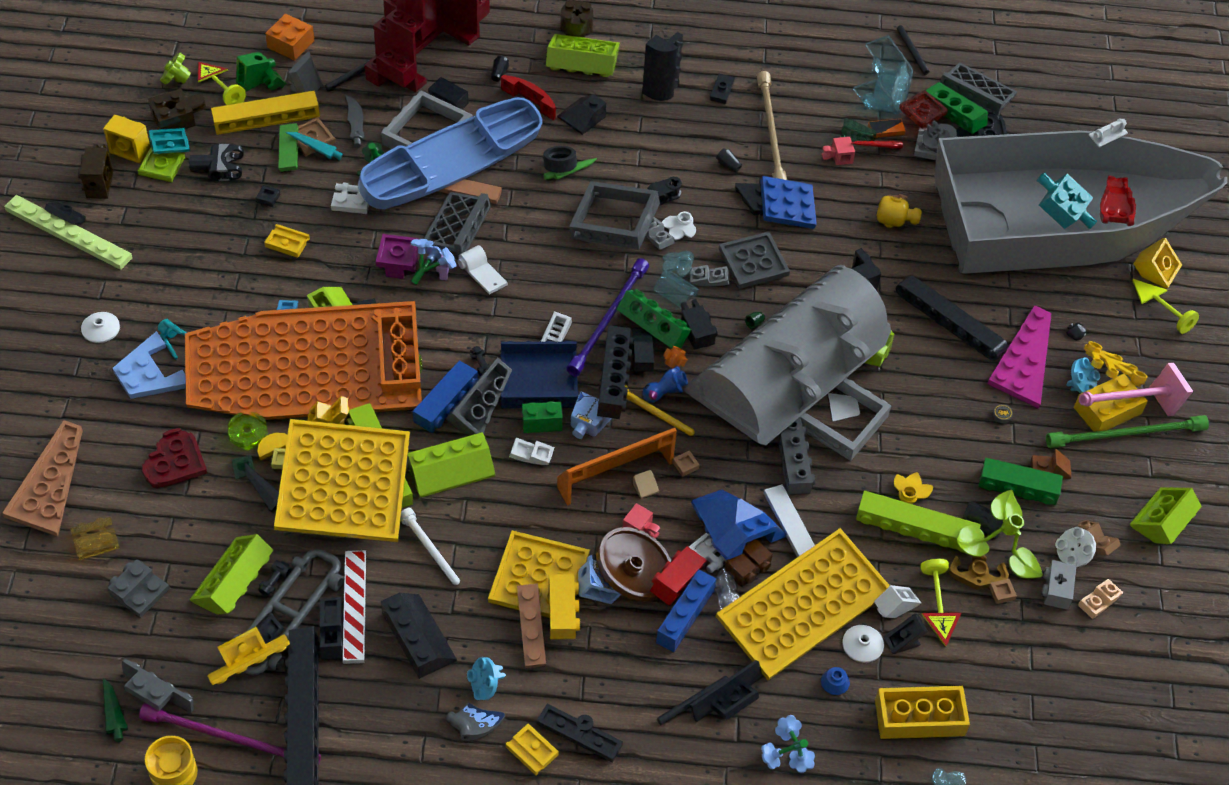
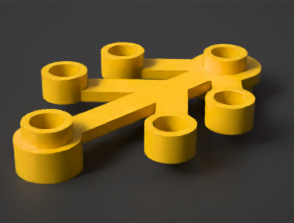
[1084,341,1148,387]

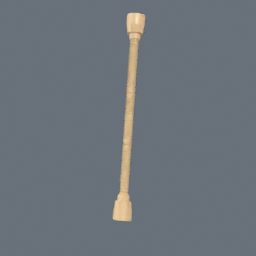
[757,71,787,180]

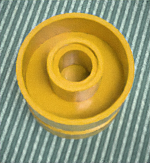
[145,736,198,785]

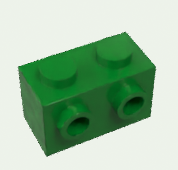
[522,401,563,433]

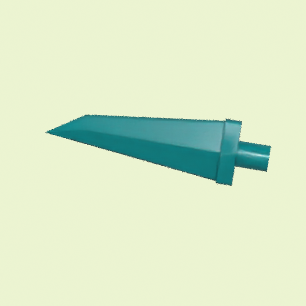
[285,132,343,160]

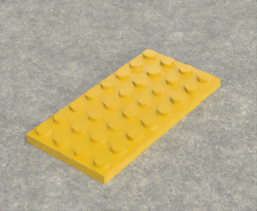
[716,528,890,680]

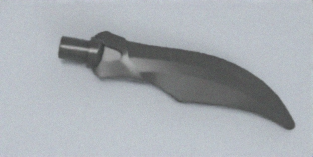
[345,95,365,148]

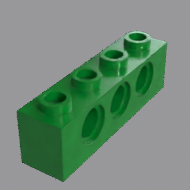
[924,82,988,134]
[616,289,691,349]

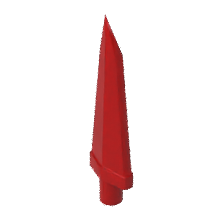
[851,141,903,149]

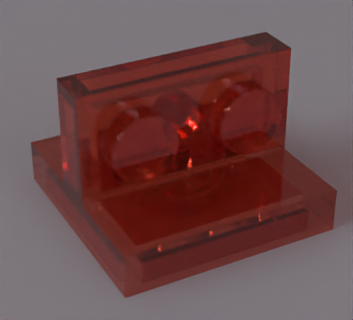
[899,90,948,129]

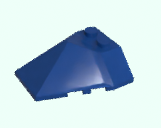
[691,489,786,560]

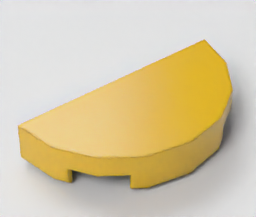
[257,433,287,461]

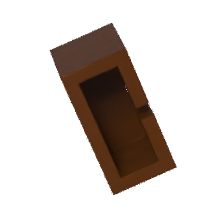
[725,539,773,587]

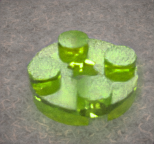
[228,412,268,450]

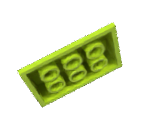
[546,34,620,77]

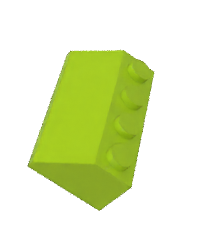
[407,432,495,498]
[190,534,273,615]

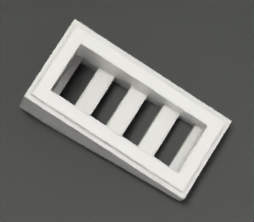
[541,311,572,342]

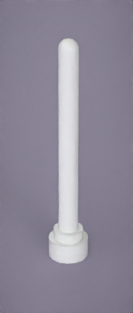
[400,508,460,585]

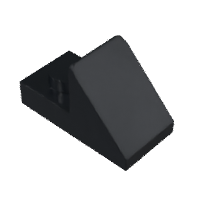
[884,613,928,654]

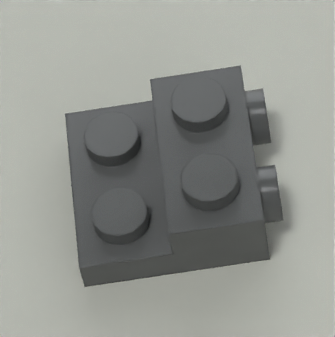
[108,559,170,618]

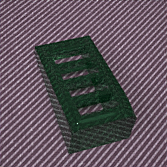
[841,118,877,141]

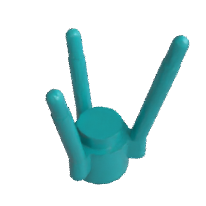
[158,319,187,360]

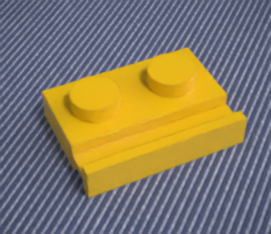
[264,224,310,258]
[506,724,559,775]

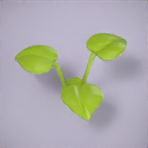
[956,490,1043,579]

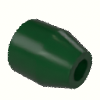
[745,312,765,329]

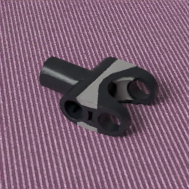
[189,144,244,181]

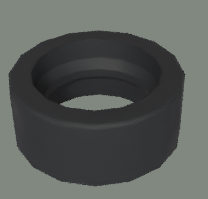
[543,146,577,173]

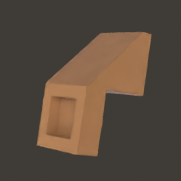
[1077,520,1121,556]

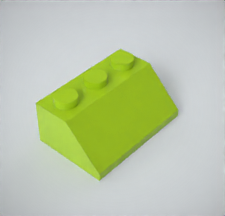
[1130,487,1202,544]

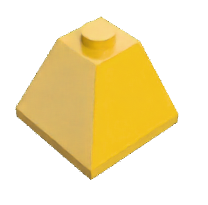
[1133,238,1182,288]

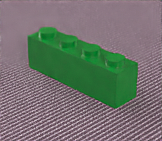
[978,457,1063,505]

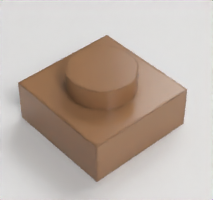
[672,450,700,477]
[989,579,1017,604]

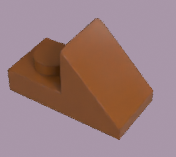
[1031,449,1071,479]

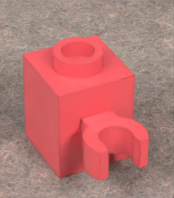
[821,137,855,165]
[622,503,660,539]

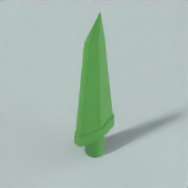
[543,158,597,180]

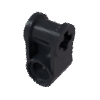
[647,176,682,206]

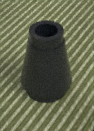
[491,56,509,82]
[716,148,742,172]

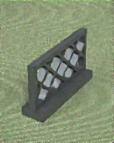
[940,62,1017,116]
[424,192,491,257]

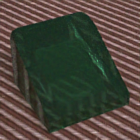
[231,455,255,479]

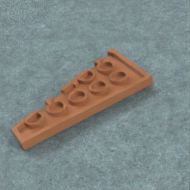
[2,420,83,536]

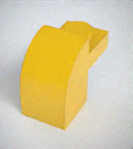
[308,396,349,425]

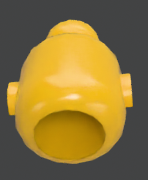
[877,196,922,228]

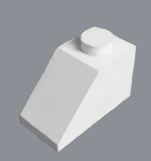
[874,585,921,618]

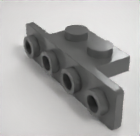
[122,659,194,713]

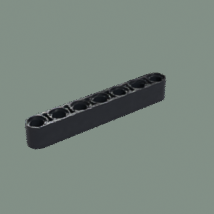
[896,275,1008,361]

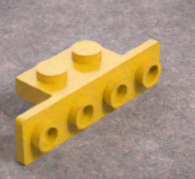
[207,627,290,685]

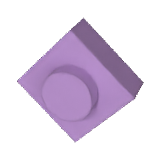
[436,255,449,280]

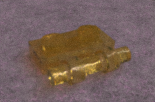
[70,517,120,560]

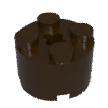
[560,0,594,38]

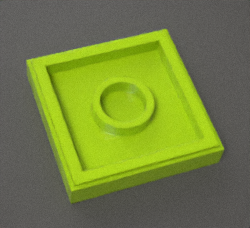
[138,147,185,182]

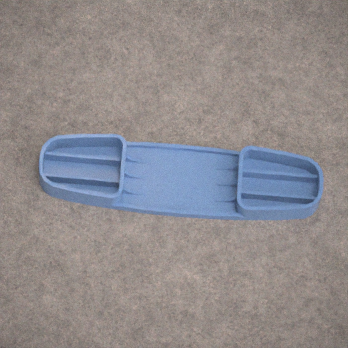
[358,97,542,209]

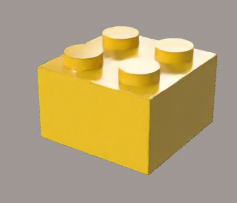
[103,114,150,164]

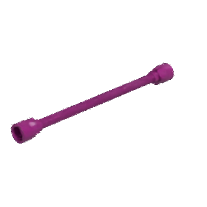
[139,703,321,764]

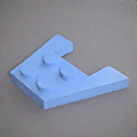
[113,331,186,399]

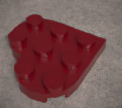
[142,428,208,488]

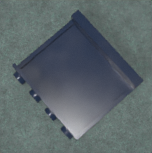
[501,341,578,409]

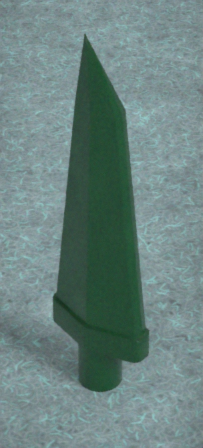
[102,677,128,742]

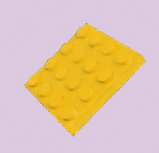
[488,530,590,618]

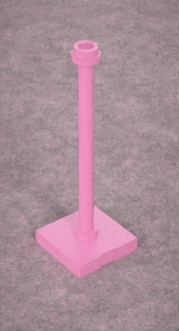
[1079,363,1193,416]

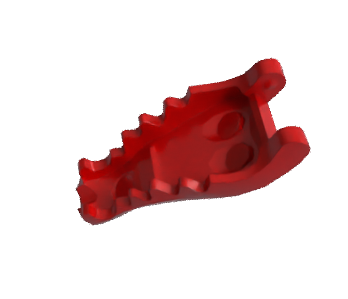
[1100,175,1136,226]

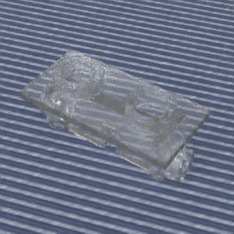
[715,568,739,610]

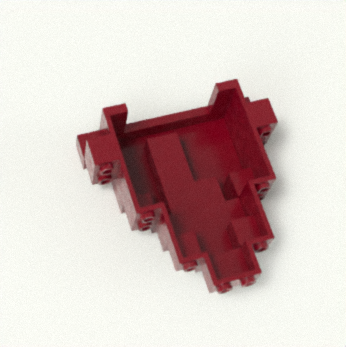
[365,0,490,92]

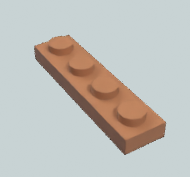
[517,583,546,668]

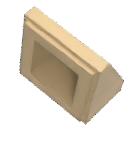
[633,470,659,499]

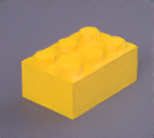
[1074,373,1148,432]

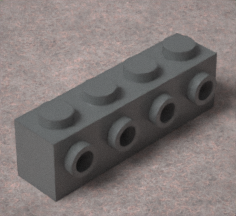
[777,418,815,495]

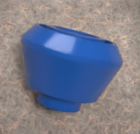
[821,667,850,695]

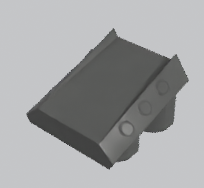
[288,52,324,94]

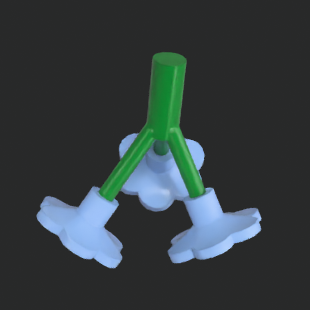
[410,239,456,285]
[761,715,815,773]

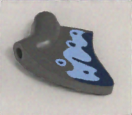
[446,702,505,741]

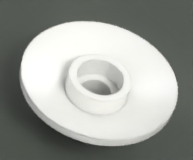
[81,312,120,343]
[842,625,884,663]

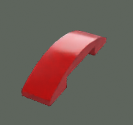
[501,75,556,121]

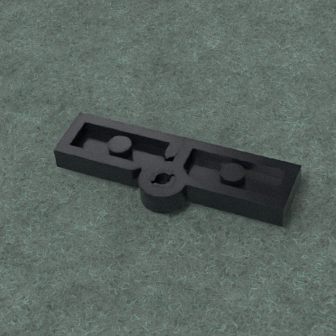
[537,703,623,763]

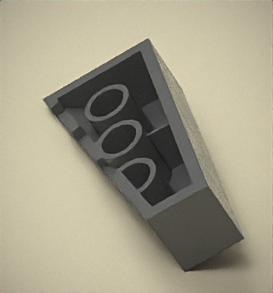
[445,357,512,435]

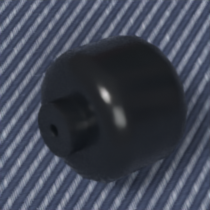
[1067,322,1087,341]

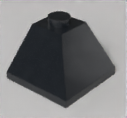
[557,94,606,135]

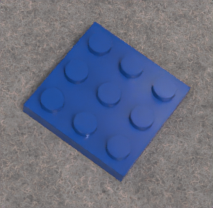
[760,176,817,229]

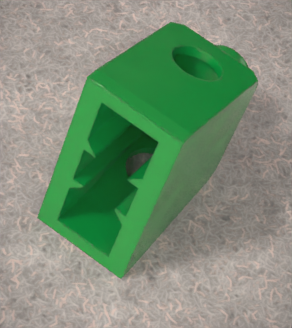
[236,52,276,92]

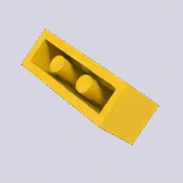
[549,574,580,639]

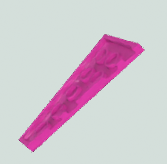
[987,305,1051,409]

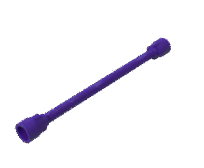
[566,258,649,377]

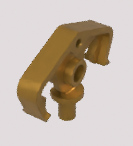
[948,555,1009,590]

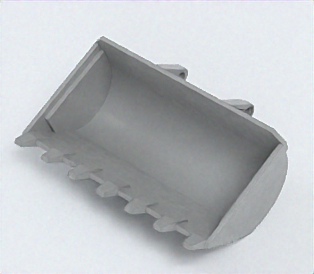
[682,265,891,445]

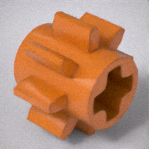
[663,346,688,368]

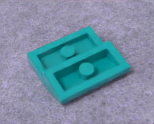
[149,128,190,154]

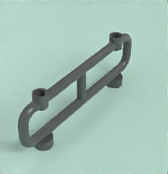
[234,549,344,675]

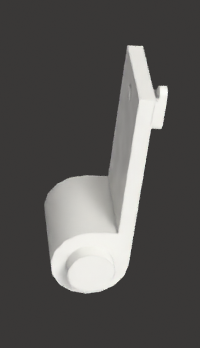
[458,245,508,295]

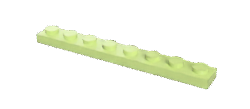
[4,195,132,270]

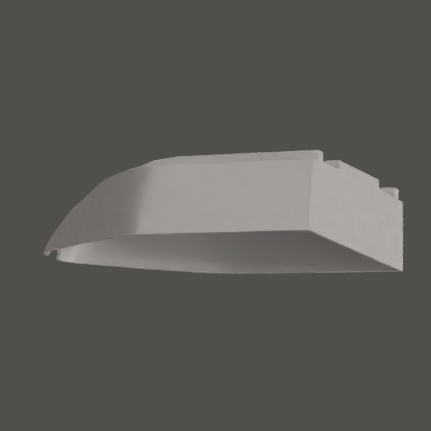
[934,130,1227,274]

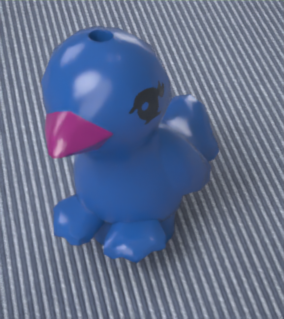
[642,366,688,403]

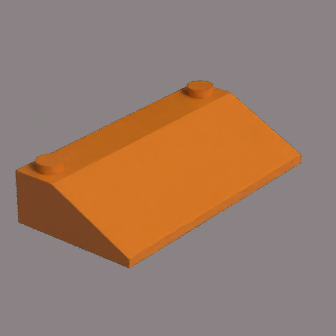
[557,428,677,506]

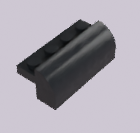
[642,32,683,101]

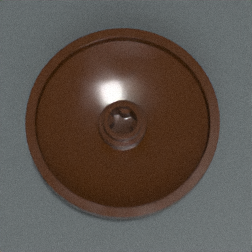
[596,527,672,601]

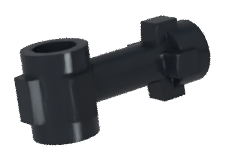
[470,346,491,376]
[258,560,292,597]

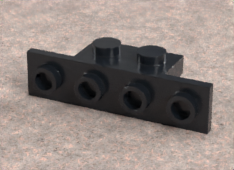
[690,660,763,722]

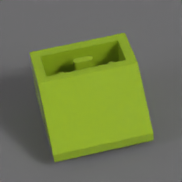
[307,287,352,308]

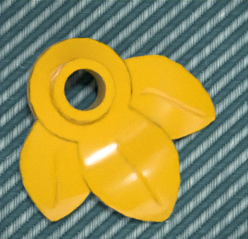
[894,472,933,504]

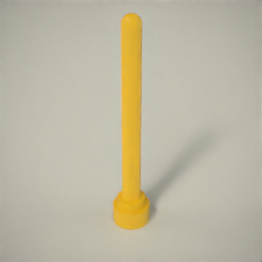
[625,386,695,436]

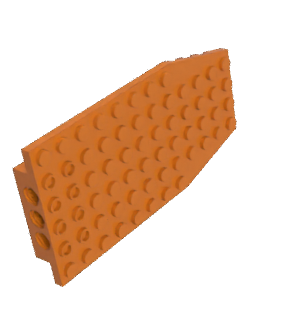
[185,301,422,420]

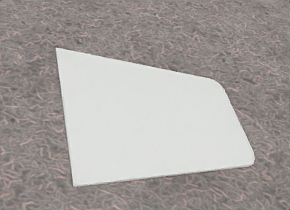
[828,393,860,421]

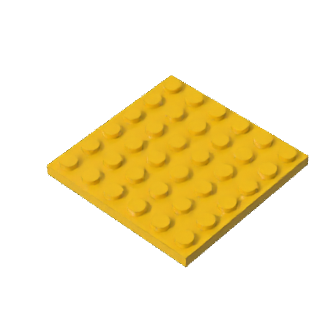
[274,419,410,542]

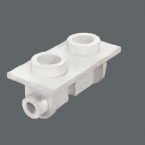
[1089,118,1128,148]

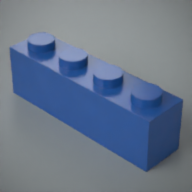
[413,360,478,433]
[656,569,717,652]

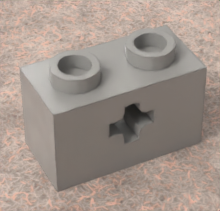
[1041,560,1077,610]

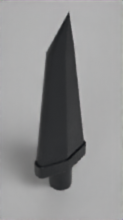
[245,463,279,512]

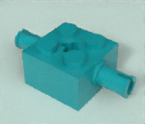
[1036,172,1097,229]

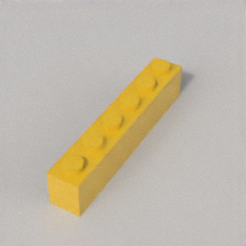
[211,90,320,135]

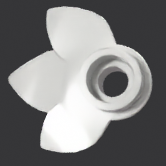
[662,212,696,240]

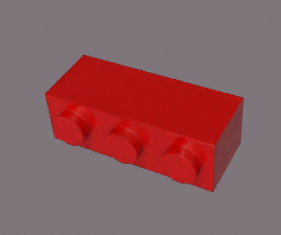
[650,546,707,605]

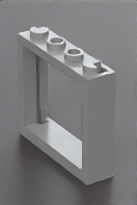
[381,91,473,149]
[799,378,891,461]

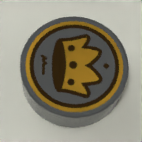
[992,404,1013,424]

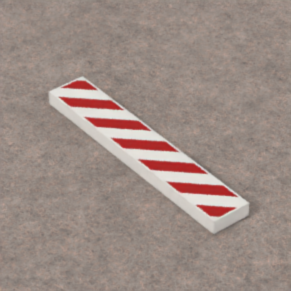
[343,550,366,664]

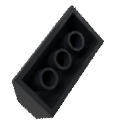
[381,592,457,679]

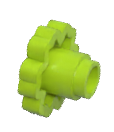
[160,52,191,85]

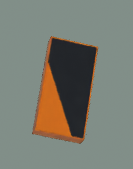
[868,119,906,138]

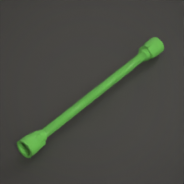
[1046,415,1209,448]

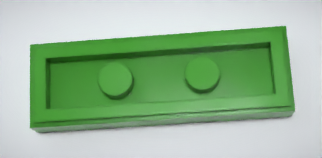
[279,123,298,172]

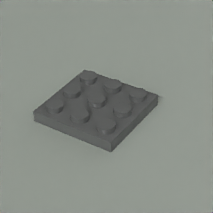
[719,232,790,289]

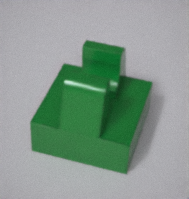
[263,67,287,91]

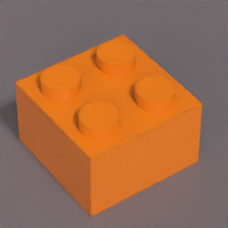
[265,14,315,61]

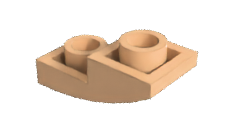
[1078,579,1123,619]

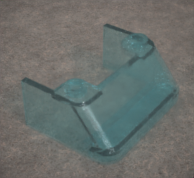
[853,35,913,115]

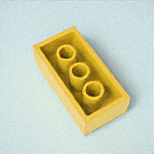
[875,686,970,739]

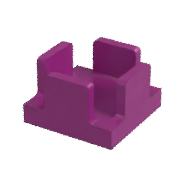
[376,234,419,279]

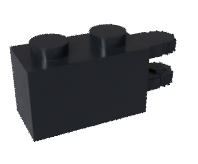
[681,299,718,350]

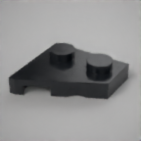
[735,183,763,215]

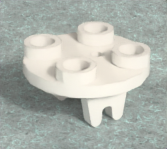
[1055,527,1096,567]

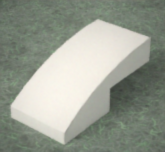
[509,438,555,465]

